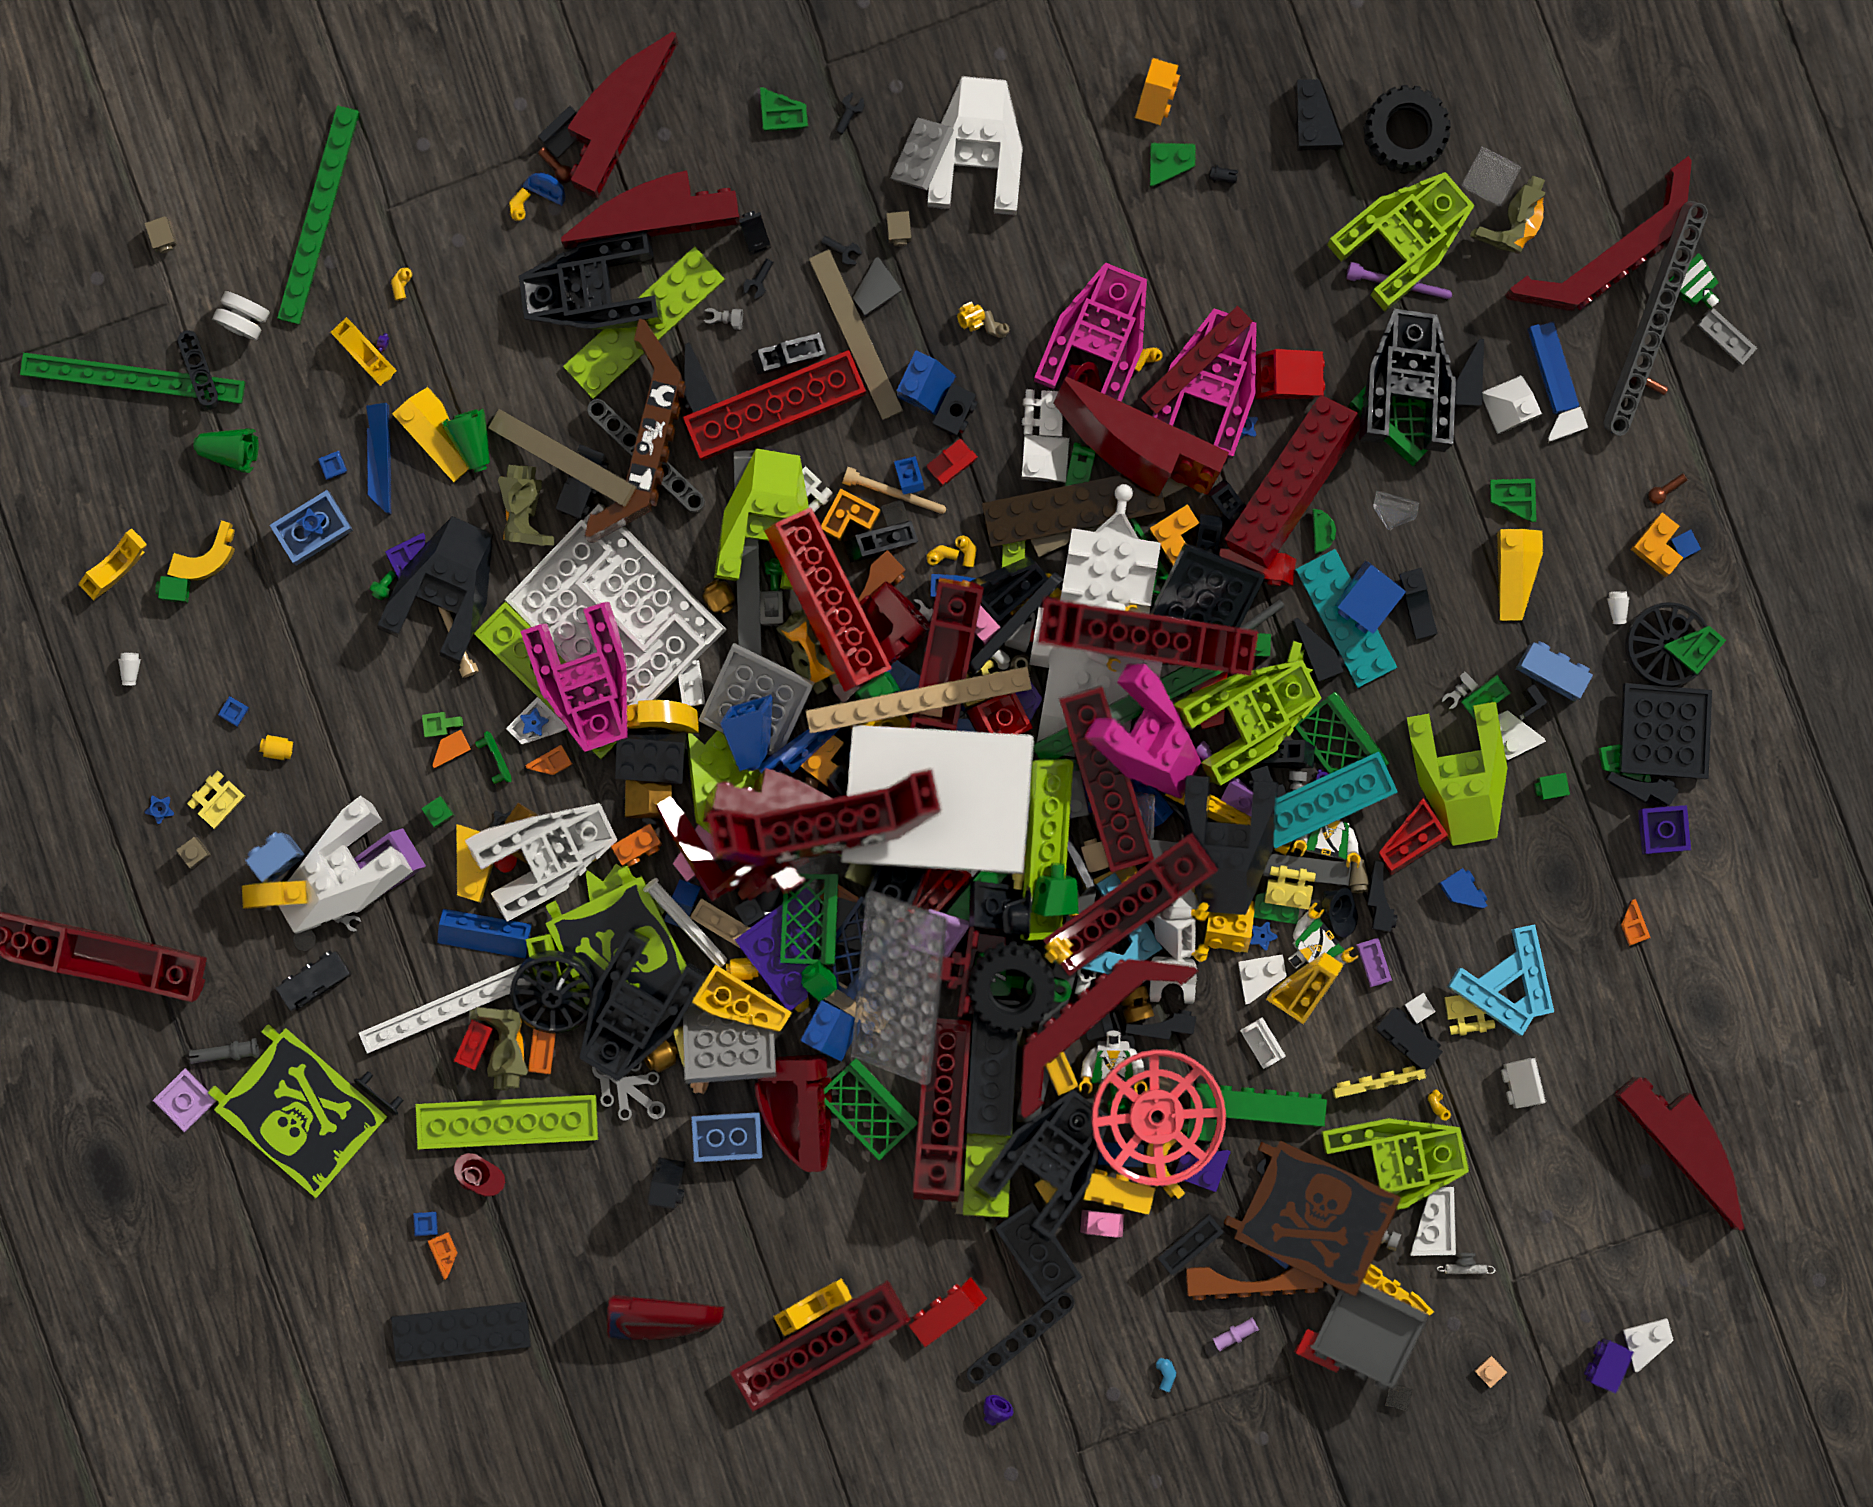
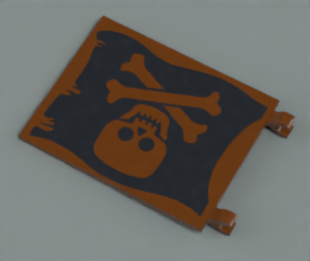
[1224,1141,1402,1297]

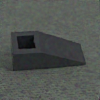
[739,211,771,256]

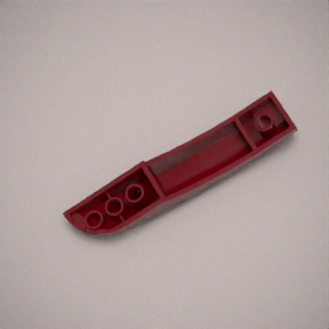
[911,577,983,731]
[0,912,207,1002]

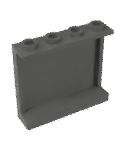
[1310,1282,1429,1391]

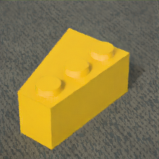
[457,824,494,903]
[1266,952,1343,1024]
[1082,1169,1155,1215]

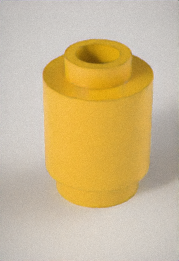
[259,735,293,760]
[726,958,759,981]

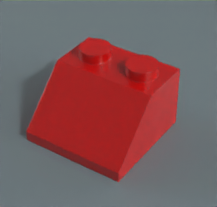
[967,693,1033,735]

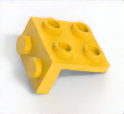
[1204,901,1255,953]

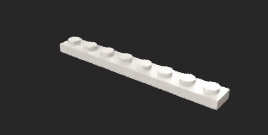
[359,964,532,1054]

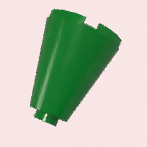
[441,408,490,472]
[193,428,259,473]

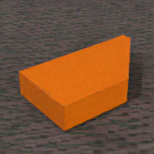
[433,730,471,769]
[525,745,572,776]
[1621,899,1651,946]
[427,1232,458,1279]

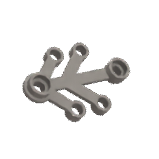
[592,1062,666,1121]

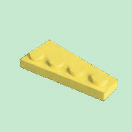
[1332,1066,1426,1098]

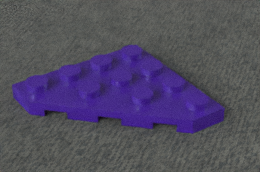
[735,887,820,1011]

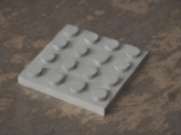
[698,643,815,756]
[683,994,776,1084]

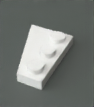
[1410,1187,1456,1256]

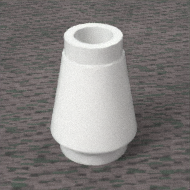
[1607,591,1630,624]
[118,653,141,686]

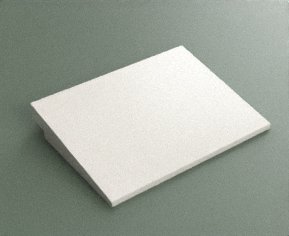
[505,504,727,705]
[842,725,1034,874]

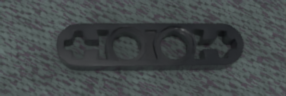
[178,330,219,410]

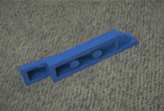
[366,403,391,515]
[757,727,842,773]

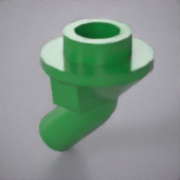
[765,558,783,591]
[369,571,396,600]
[1107,1083,1130,1115]

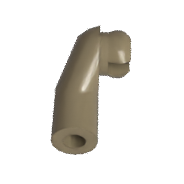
[983,310,1009,338]

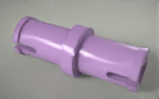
[1213,1318,1259,1352]

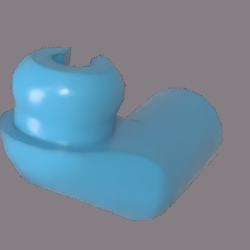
[1156,1358,1176,1392]

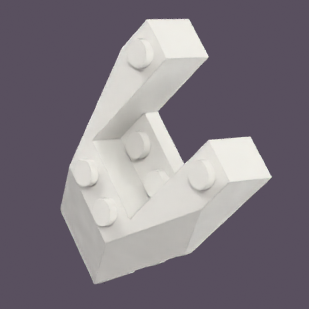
[928,77,1022,215]
[278,796,413,934]
[465,803,617,922]

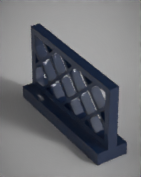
[818,896,907,1002]

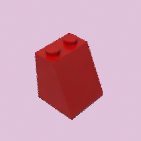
[1255,349,1325,399]

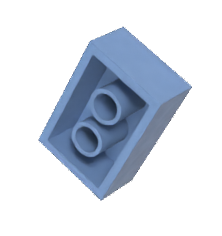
[270,490,353,566]
[1516,641,1593,701]
[245,832,306,883]
[692,1112,763,1162]

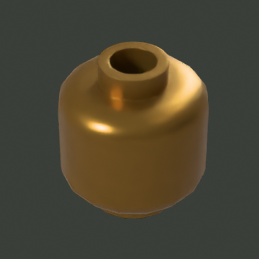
[702,579,735,614]
[644,1040,678,1072]

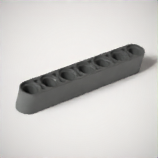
[587,399,705,513]

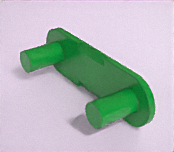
[475,731,512,784]

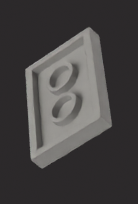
[891,118,954,190]

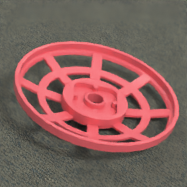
[1091,1050,1226,1186]

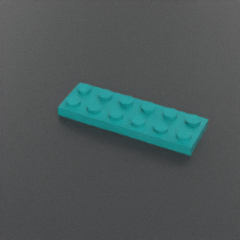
[1295,549,1397,688]
[1274,752,1398,849]

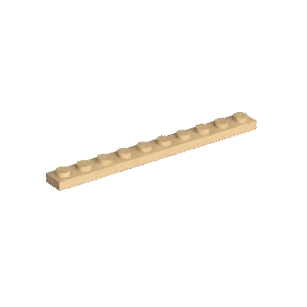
[806,667,1032,734]
[690,899,893,1033]

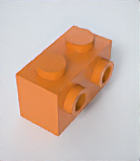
[611,824,662,867]

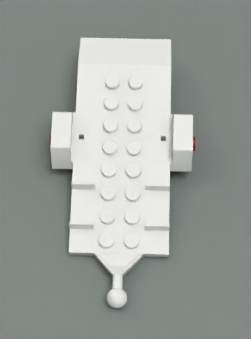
[1029,484,1165,757]

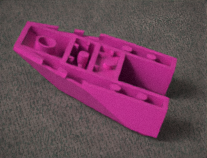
[1034,263,1147,402]
[1153,308,1256,459]
[520,602,627,752]
[1086,664,1201,799]

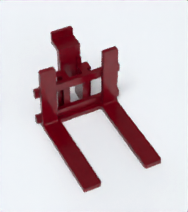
[929,927,1049,1023]

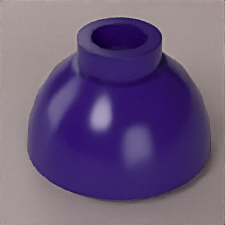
[983,1395,1014,1425]

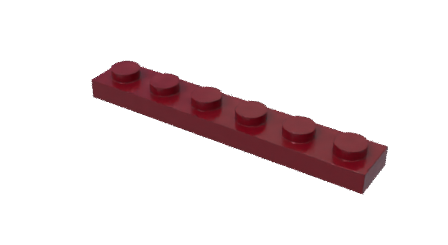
[1141,305,1253,415]

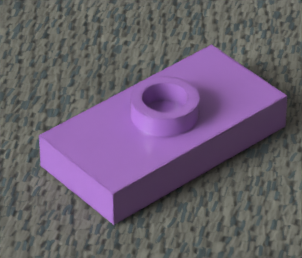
[1221,779,1253,817]
[1356,938,1392,987]

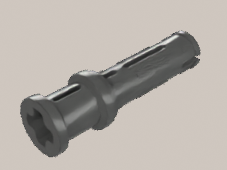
[189,1038,259,1064]

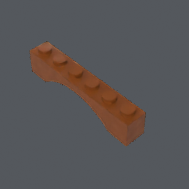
[788,550,906,651]
[1185,1266,1324,1300]

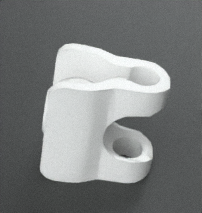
[1149,956,1197,1004]

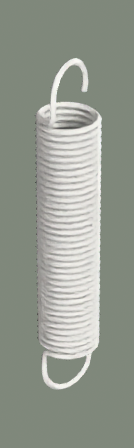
[1437,1264,1495,1275]

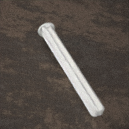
[643,878,727,967]

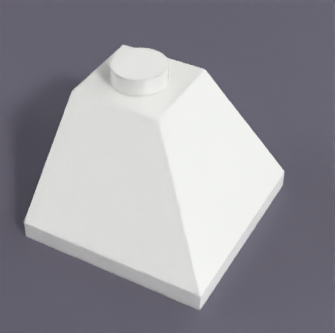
[1482,376,1542,434]
[1021,435,1069,483]

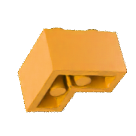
[1135,58,1180,125]
[821,489,880,541]
[1149,504,1199,567]
[1630,512,1683,577]
[800,735,844,788]

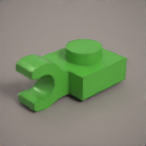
[422,712,463,738]

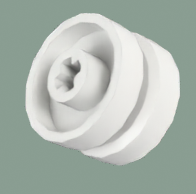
[212,291,270,340]

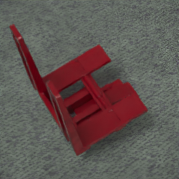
[656,797,805,902]

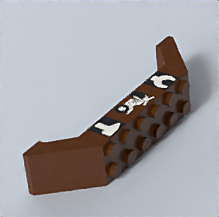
[585,319,686,543]

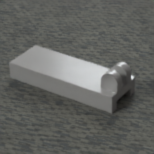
[1697,308,1757,365]

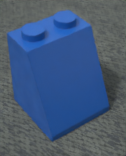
[897,350,956,416]
[1335,560,1406,634]
[720,695,773,771]
[801,1001,862,1061]

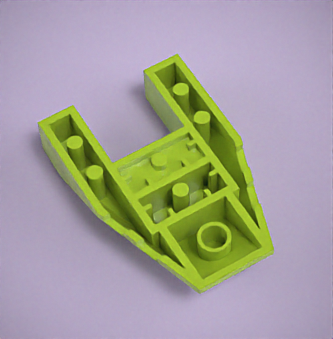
[1327,172,1475,312]
[714,449,809,590]
[1173,659,1321,786]
[1407,702,1507,846]
[1321,1118,1469,1210]

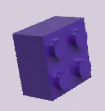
[1638,805,1691,855]
[1584,1338,1634,1393]

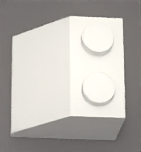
[1501,1058,1546,1108]

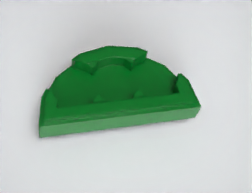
[1312,509,1336,554]

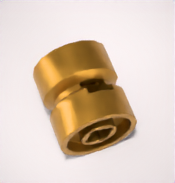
[1121,986,1154,1023]

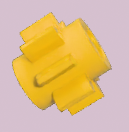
[957,302,985,331]
[1045,936,1072,964]

